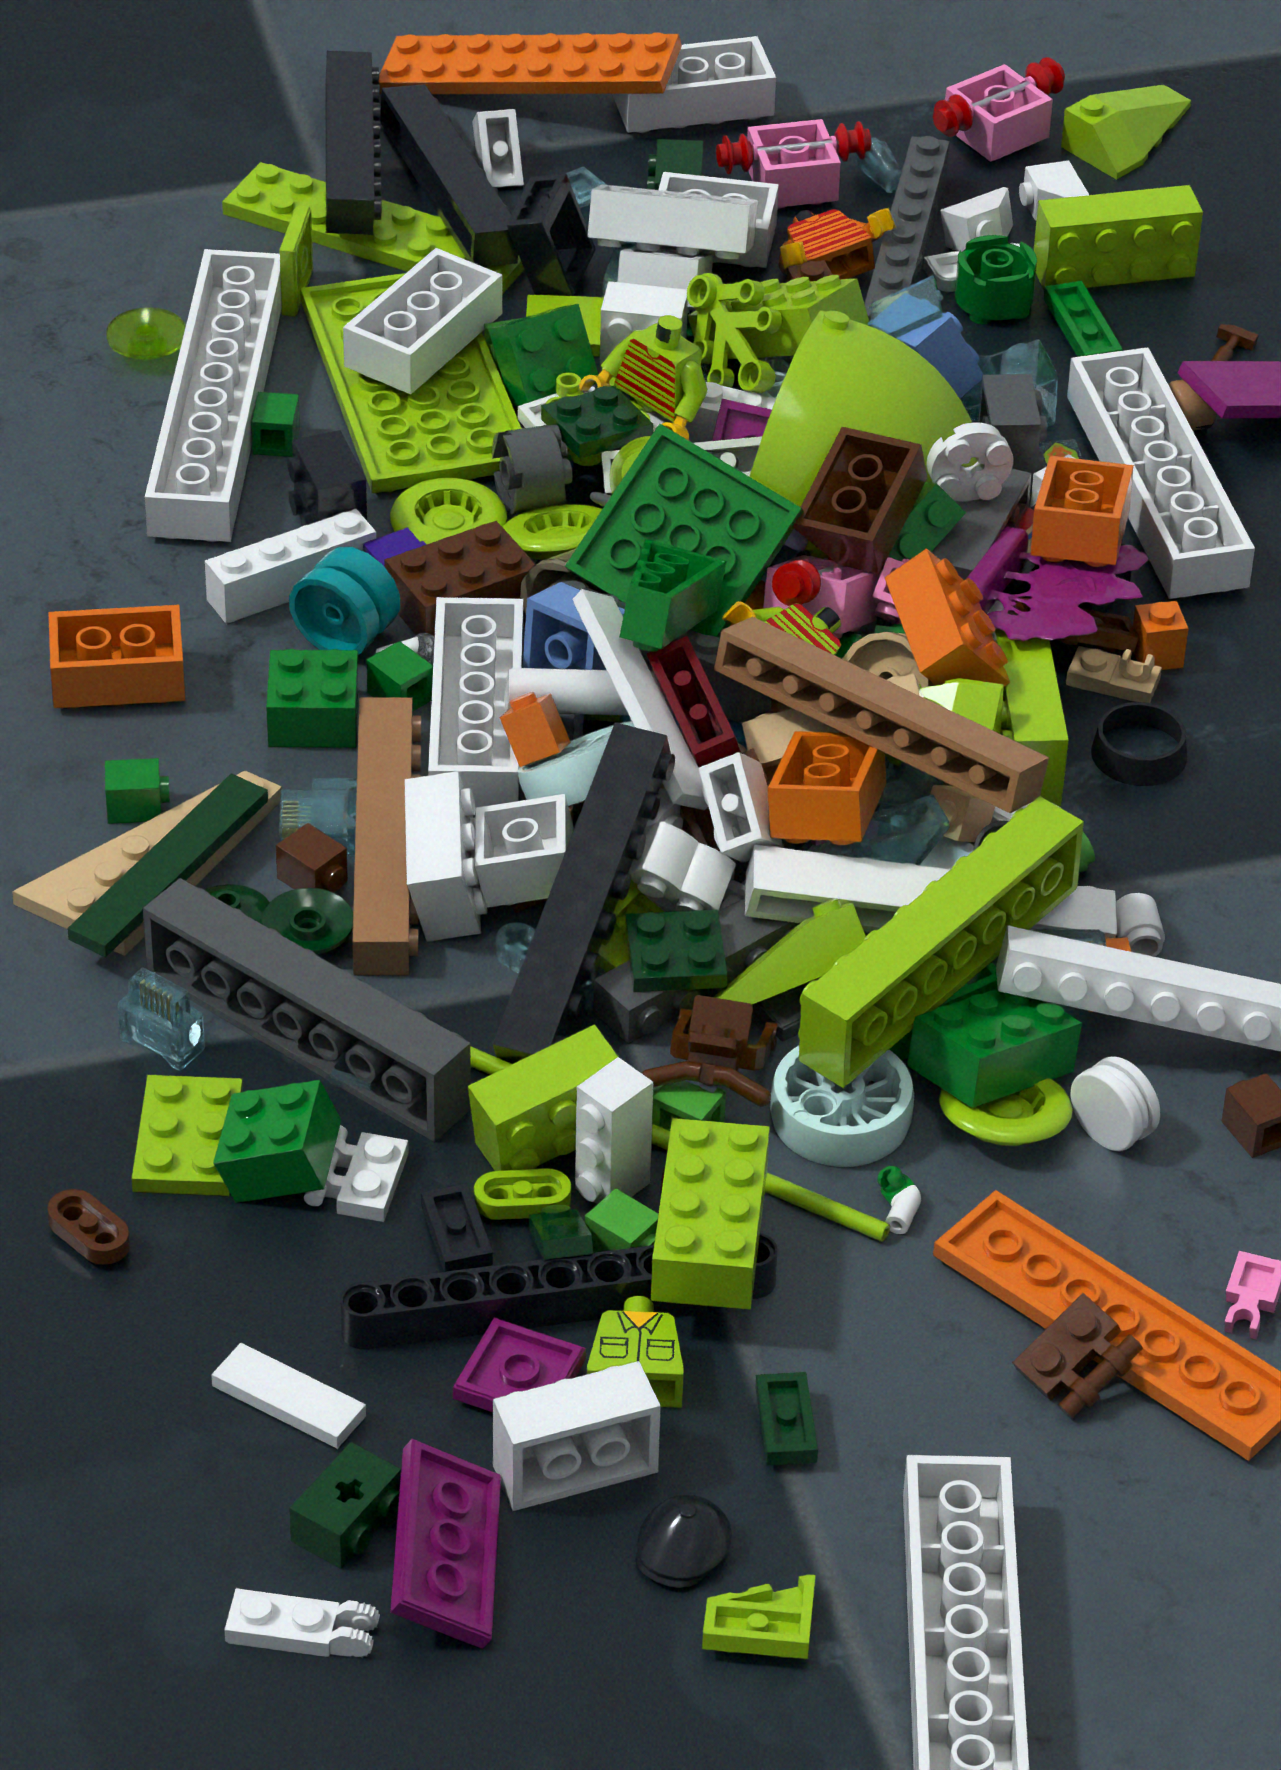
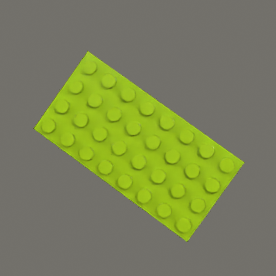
[300,273,522,494]

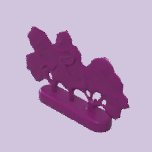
[966,526,1149,642]

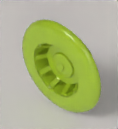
[390,478,507,545]
[503,504,602,560]
[939,1078,1072,1146]

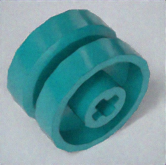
[289,547,400,655]

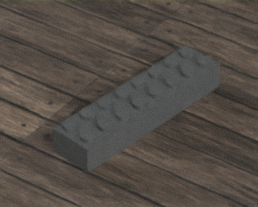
[143,878,471,1142]

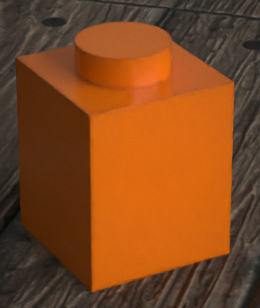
[1133,601,1189,670]
[499,692,571,767]

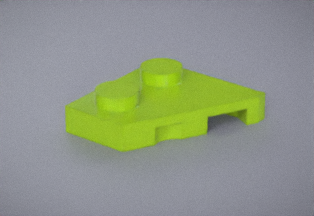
[702,1575,816,1659]

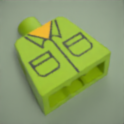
[587,1296,684,1408]

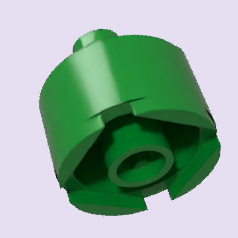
[955,235,1037,324]

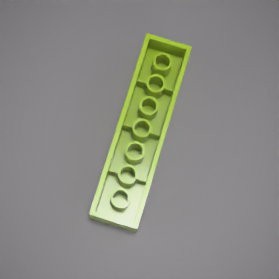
[798,796,1084,1088]

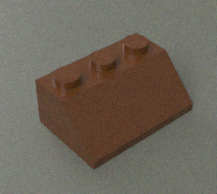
[794,427,927,574]

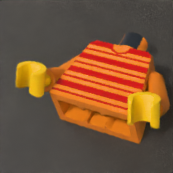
[778,208,896,280]

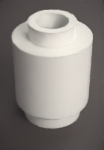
[1116,893,1165,957]

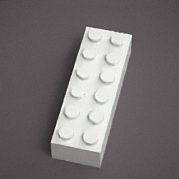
[428,597,523,811]

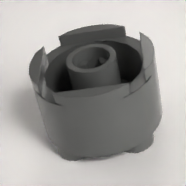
[492,425,572,514]

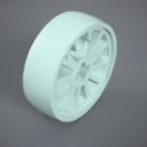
[517,721,635,806]
[770,1046,914,1167]

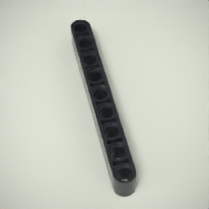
[340,1233,777,1349]

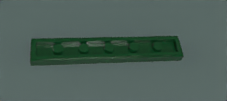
[68,773,268,958]

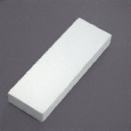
[212,1343,366,1449]

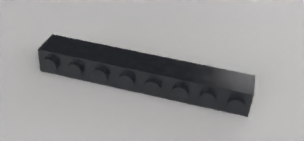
[325,50,382,235]
[380,84,518,267]
[492,722,675,1064]

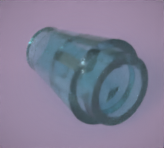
[855,138,901,193]

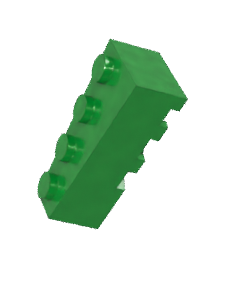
[619,539,727,651]

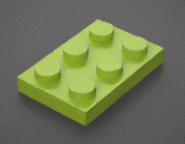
[132,1075,243,1196]

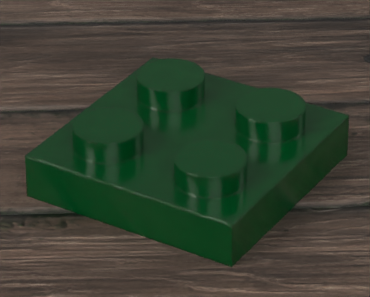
[541,385,653,459]
[625,909,727,992]

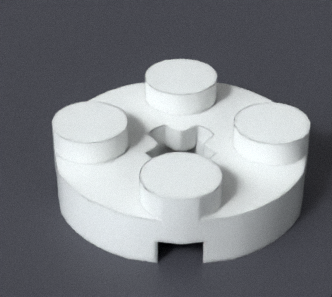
[927,423,1013,502]

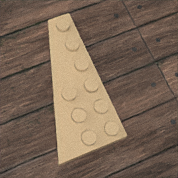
[12,771,282,956]

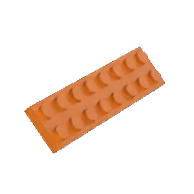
[379,33,682,94]
[933,1190,1281,1461]

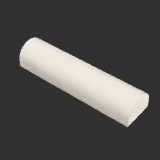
[505,668,673,716]

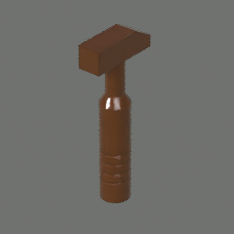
[1211,324,1259,361]

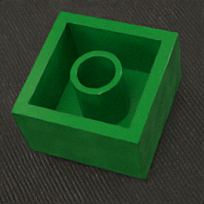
[489,304,599,407]
[266,649,359,748]
[213,1080,341,1203]

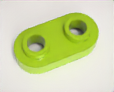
[474,1168,571,1220]

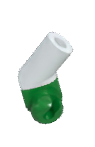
[877,1166,921,1234]

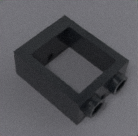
[506,174,596,296]

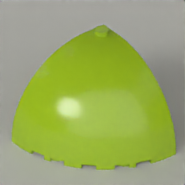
[749,310,977,559]

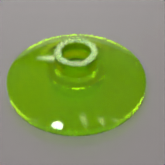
[106,307,186,360]

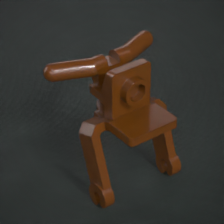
[642,995,779,1107]

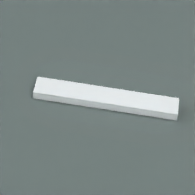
[572,589,708,810]

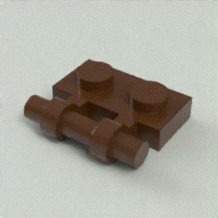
[1012,1293,1143,1419]

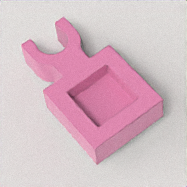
[1225,1251,1281,1339]

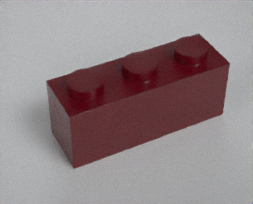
[646,636,741,768]

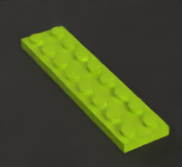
[222,162,524,295]

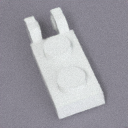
[224,1588,380,1658]

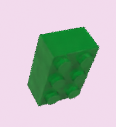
[907,988,1082,1108]

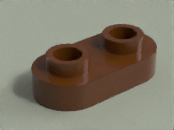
[47,1189,130,1264]

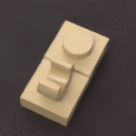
[1066,646,1162,703]

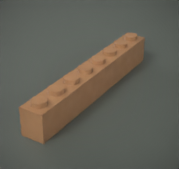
[714,617,1049,813]
[353,698,421,975]

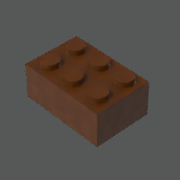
[384,520,535,647]

